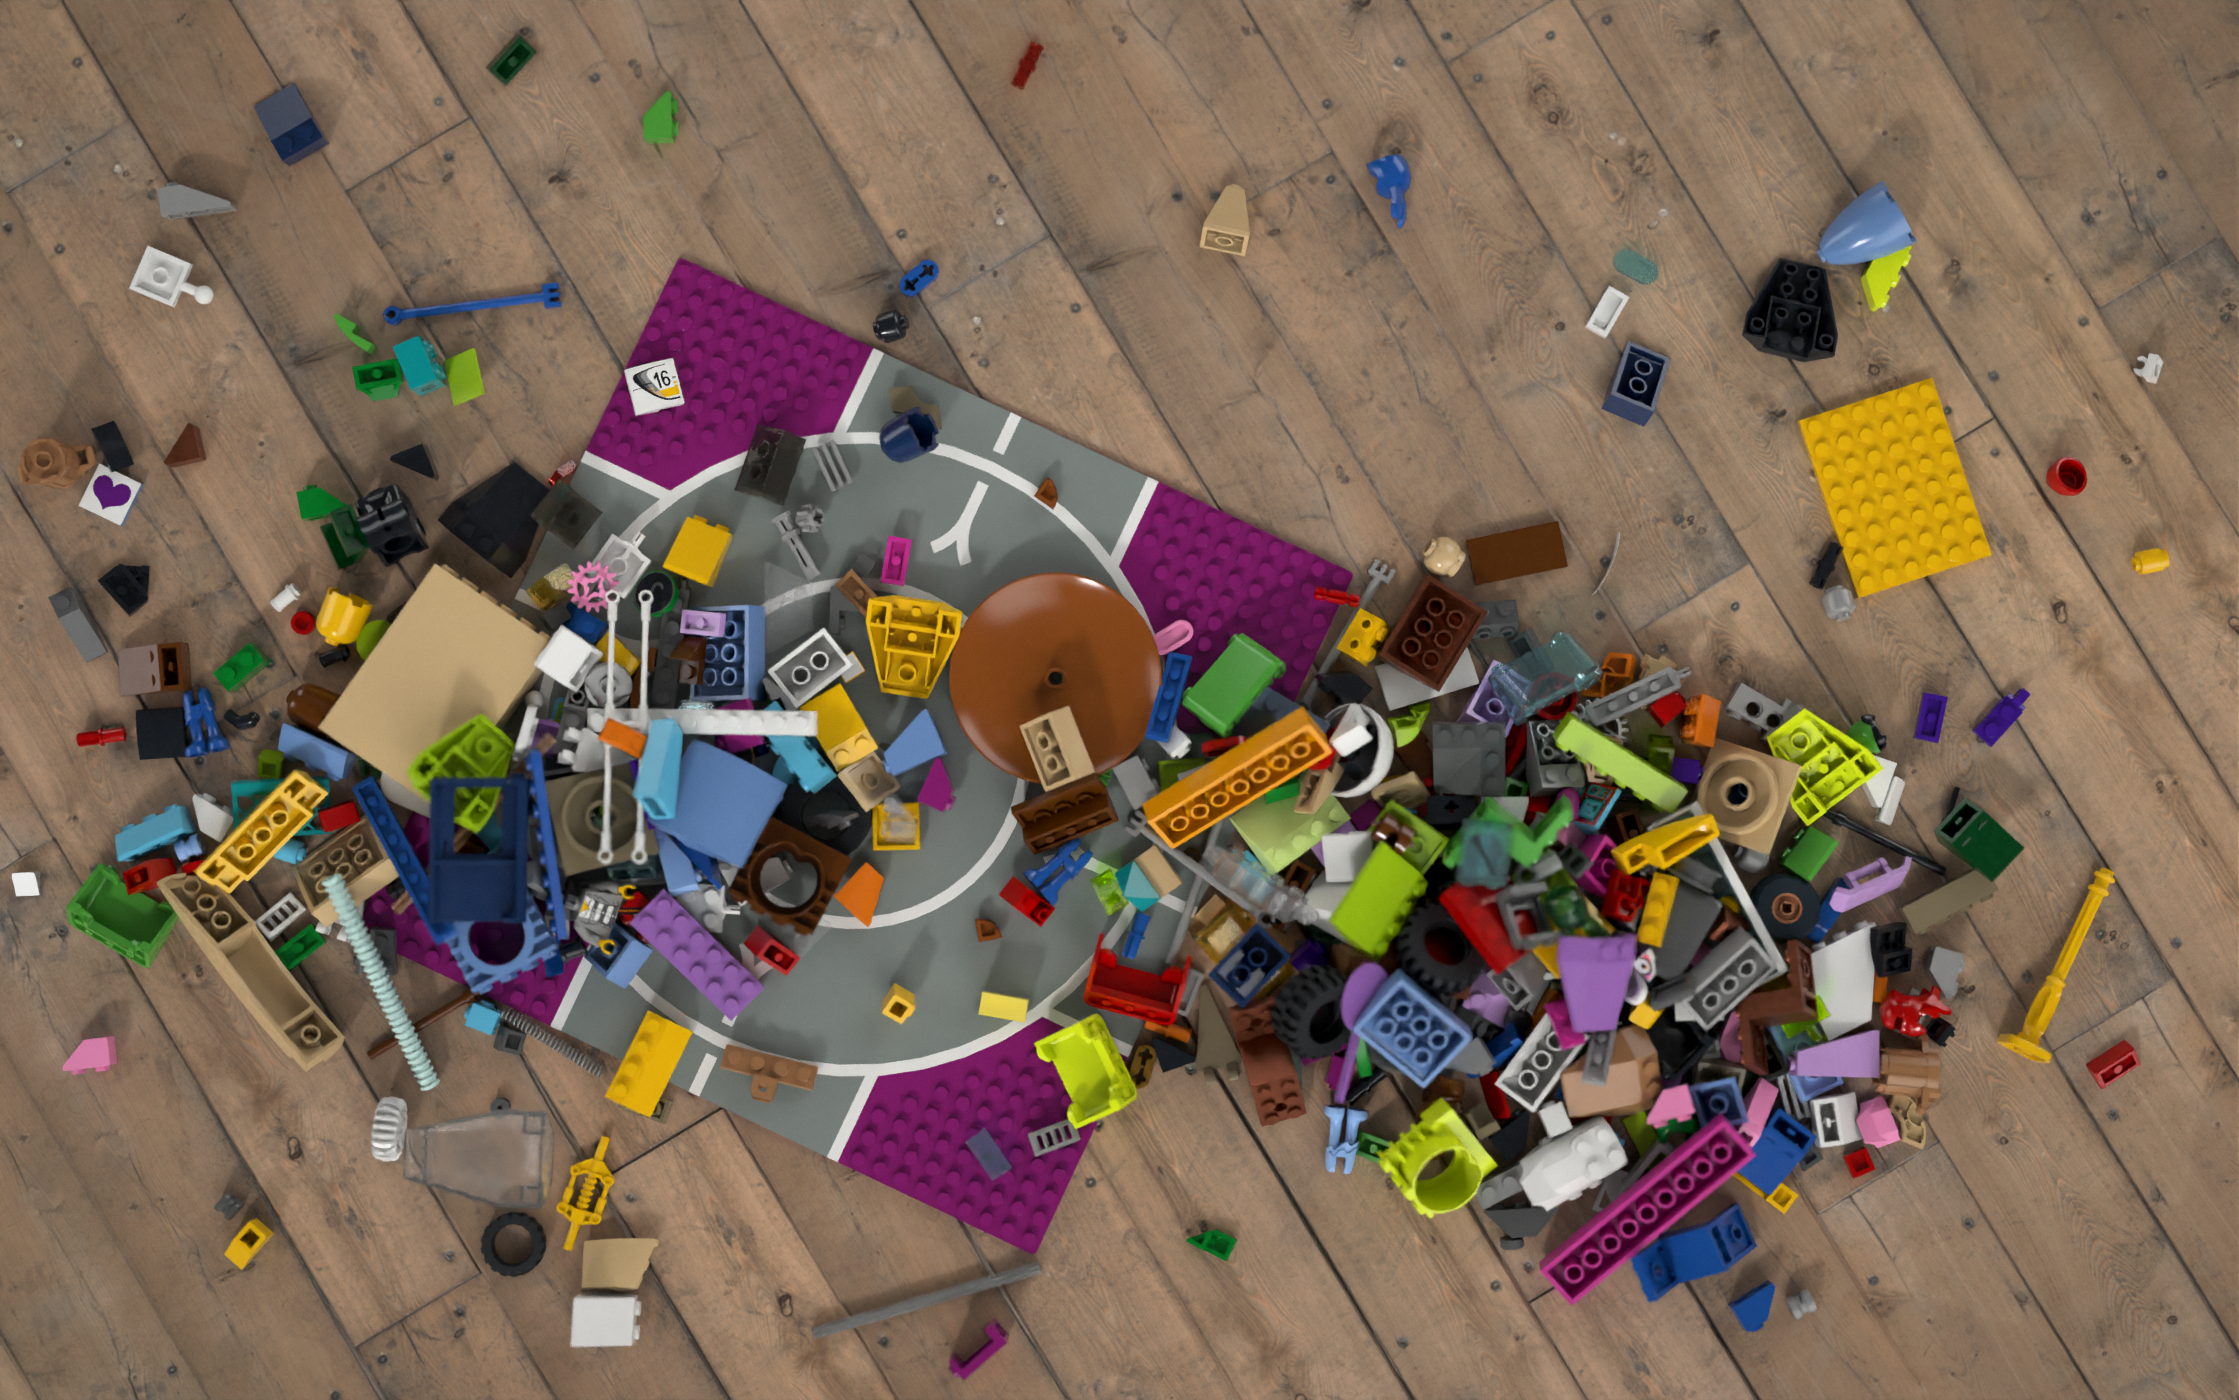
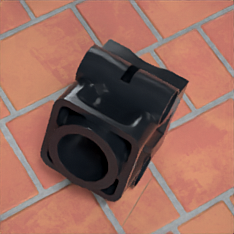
[355,484,429,567]

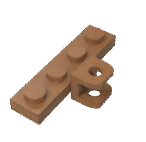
[720,1044,818,1104]

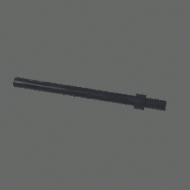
[1822,809,1947,876]

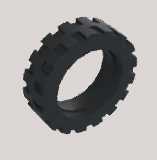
[481,1212,547,1277]

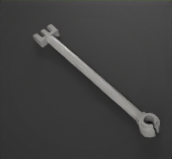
[1296,559,1396,712]
[1123,810,1276,929]

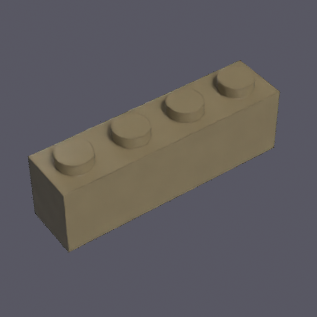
[1897,868,1999,935]

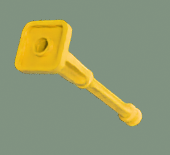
[1996,867,2115,1063]

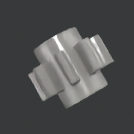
[795,504,825,533]

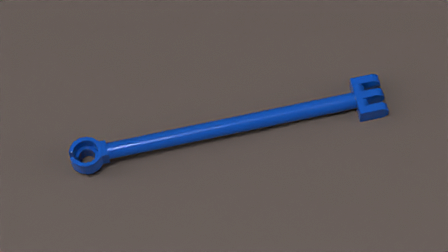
[383,283,562,326]

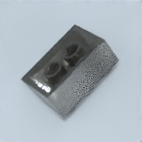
[735,424,806,506]

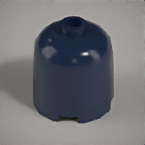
[879,407,939,463]

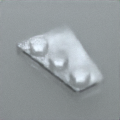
[754,892,834,958]

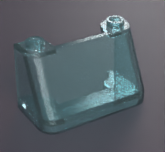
[1488,631,1604,727]

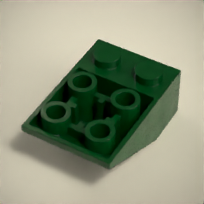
[1934,797,2024,883]

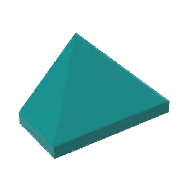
[1115,860,1161,912]

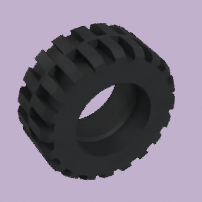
[1394,901,1487,997]
[1271,964,1350,1059]

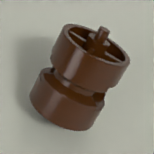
[1371,812,1415,856]

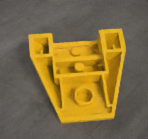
[866,595,963,699]

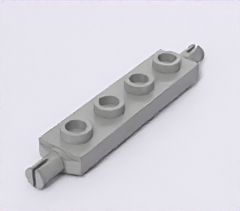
[1578,666,1692,728]

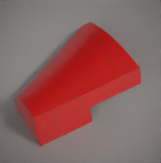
[1601,870,1652,923]

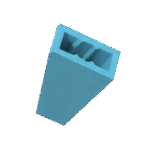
[634,718,683,819]

